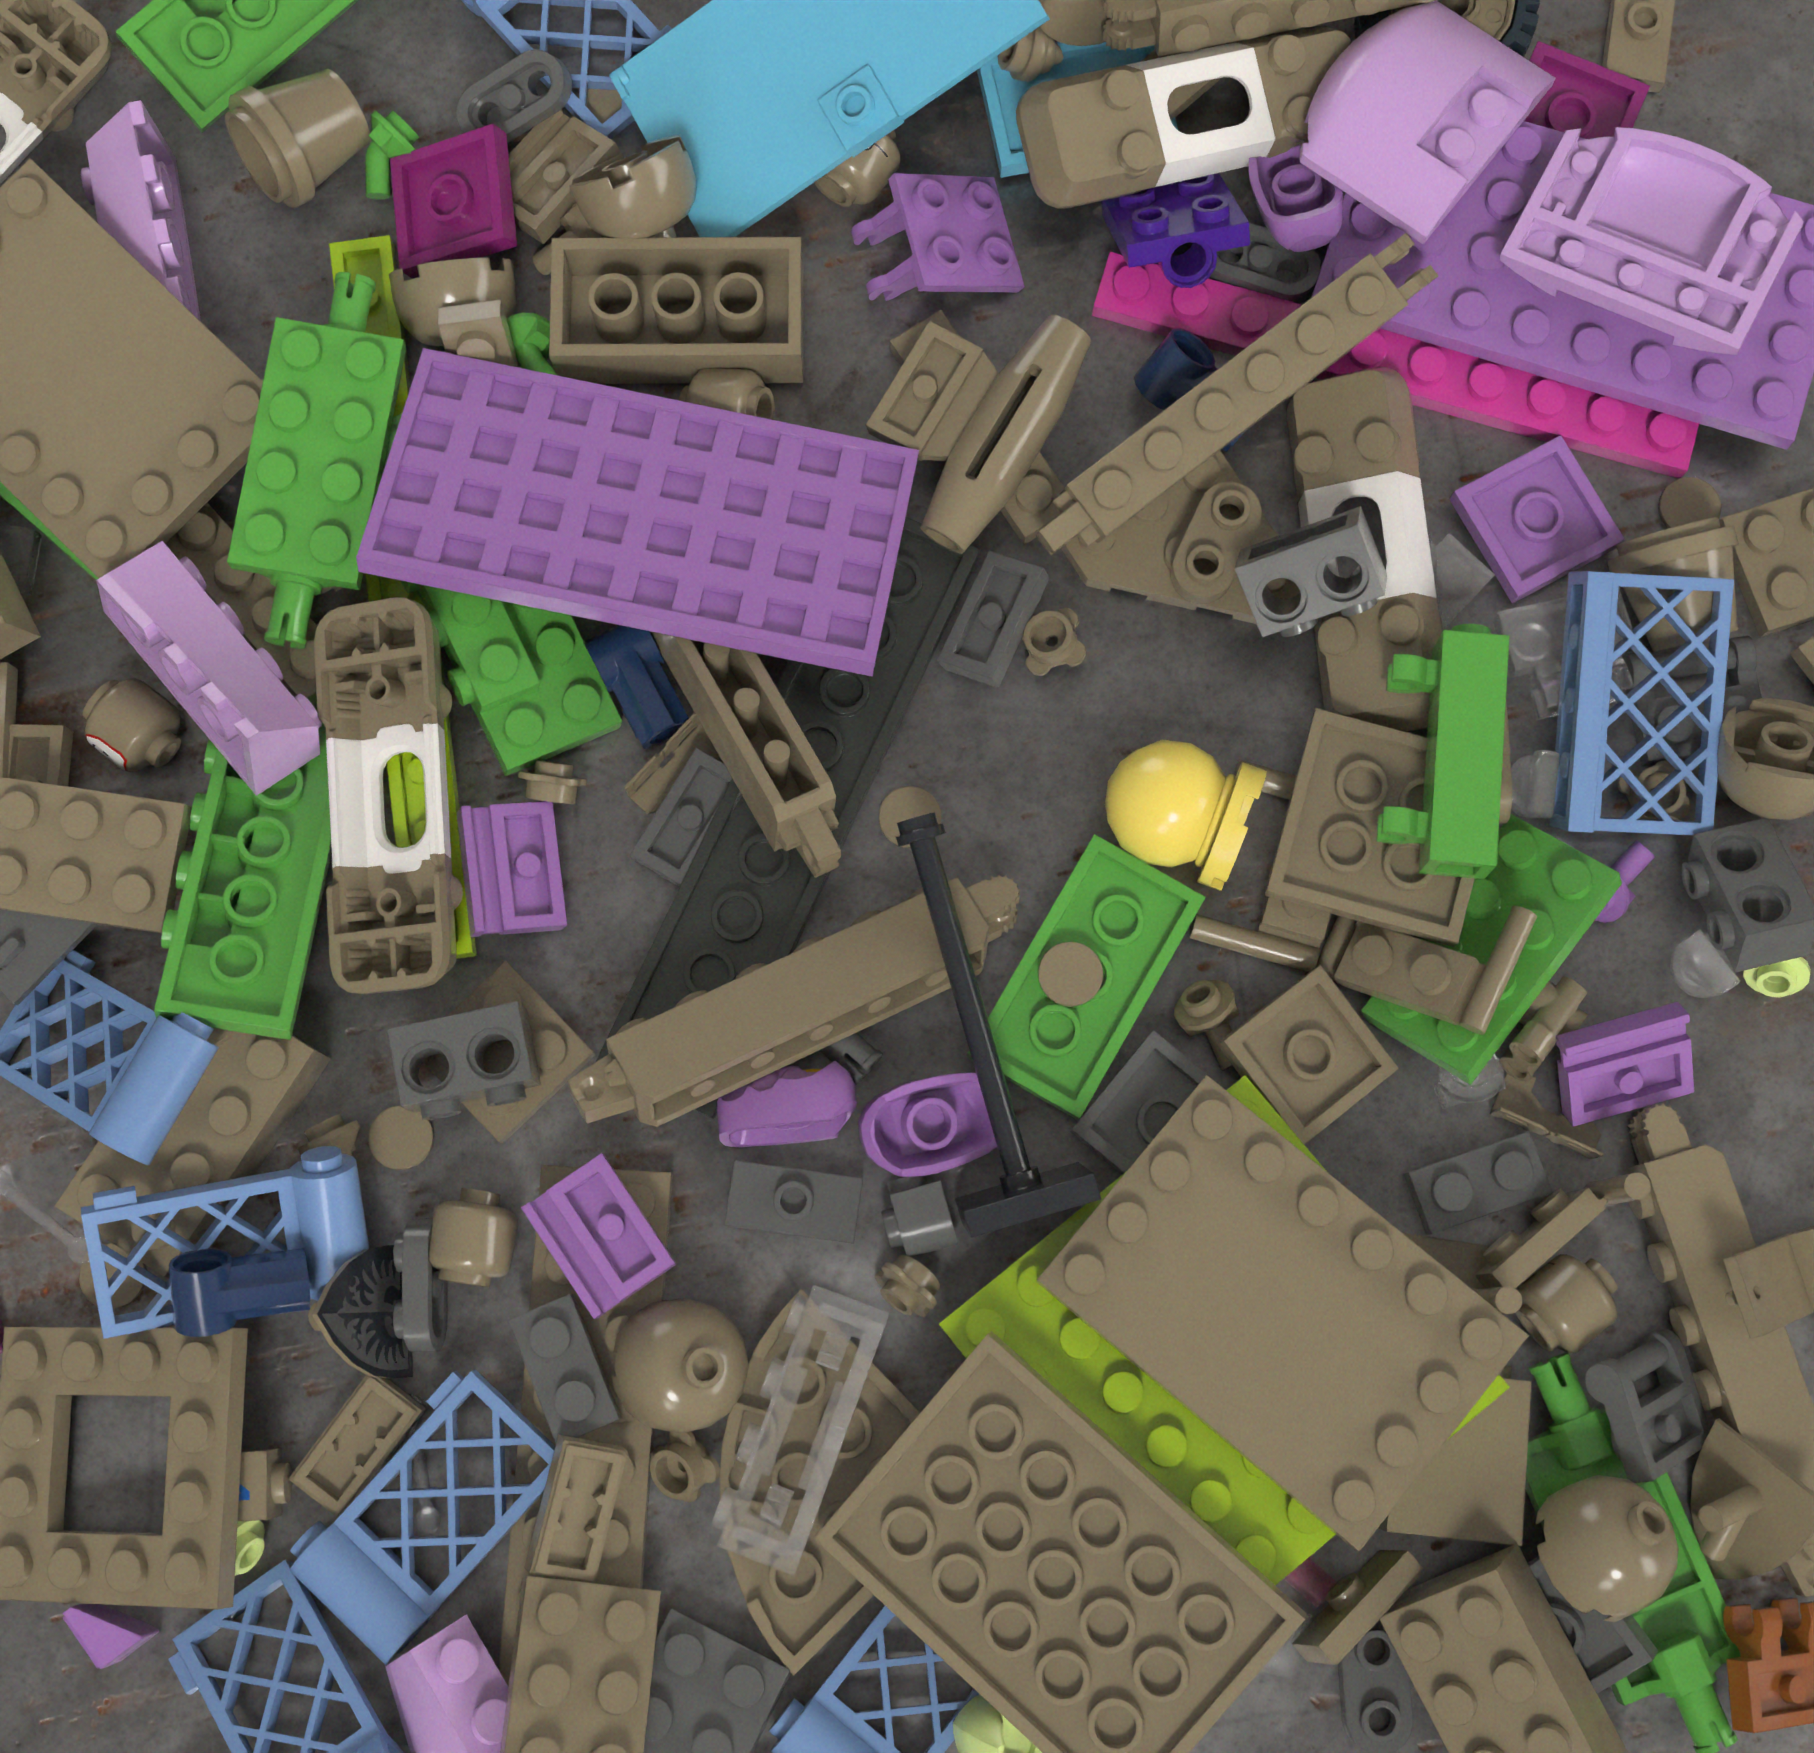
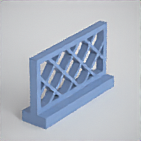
[1549,571,1734,835]

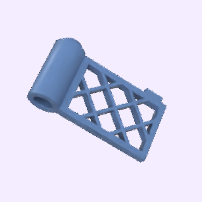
[461,0,672,140]
[0,950,219,1165]
[81,1146,369,1339]
[290,1370,555,1665]
[168,1559,404,1753]
[769,1605,979,1753]

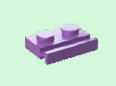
[456,801,567,937]
[1555,1002,1694,1127]
[521,1153,677,1319]

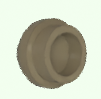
[998,27,1064,82]

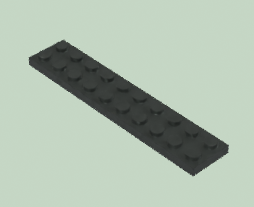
[596,517,980,1119]

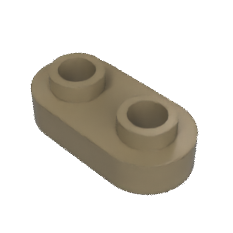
[1170,482,1262,604]

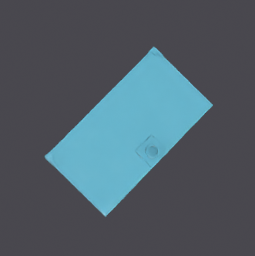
[609,0,1050,237]

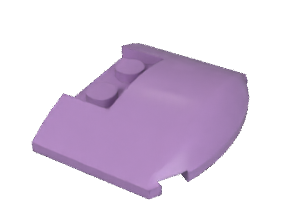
[1300,0,1556,244]
[1500,127,1804,355]

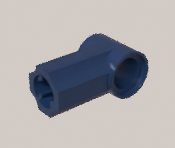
[1134,328,1245,452]
[583,625,689,749]
[169,1248,311,1337]

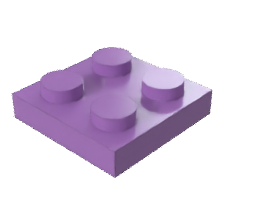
[1449,435,1625,603]

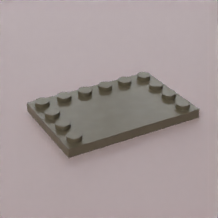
[0,159,263,578]
[1037,1075,1529,1551]
[813,1331,1307,1753]

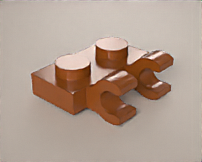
[1723,1597,1814,1733]

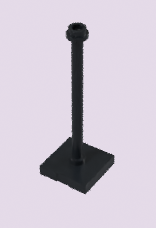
[896,812,1101,1238]

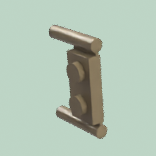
[1189,759,1331,972]
[1316,906,1537,1035]
[1473,1173,1651,1314]

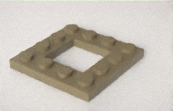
[0,1327,248,1610]

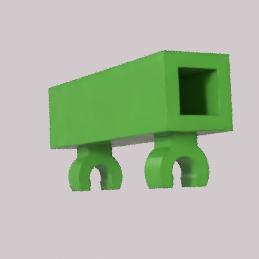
[1376,624,1510,879]

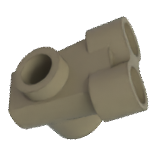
[1499,976,1588,1081]

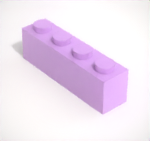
[81,100,201,321]
[96,541,322,796]
[385,1615,508,1753]

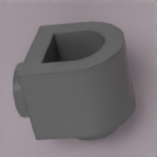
[881,1176,958,1257]

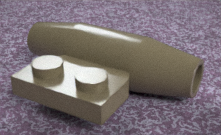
[866,315,1091,554]

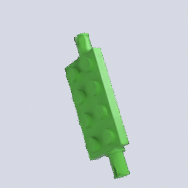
[227,272,406,649]
[1525,1352,1741,1753]

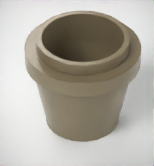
[225,68,370,208]
[1607,517,1739,652]

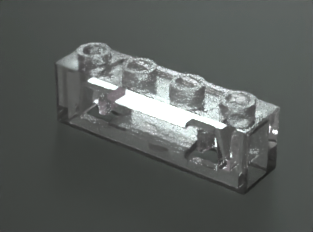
[711,1285,890,1575]

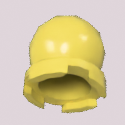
[1105,740,1267,891]

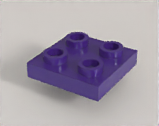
[1101,173,1250,288]

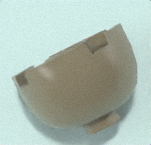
[569,135,696,239]
[389,258,516,352]
[1717,698,1814,820]
[612,1298,749,1433]
[1536,1475,1679,1622]

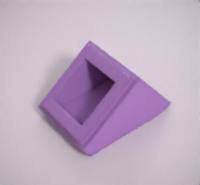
[63,1604,159,1669]

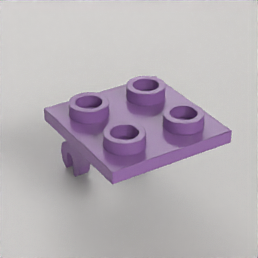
[851,173,1025,301]

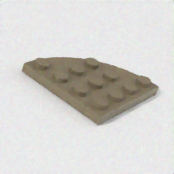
[719,1289,920,1676]

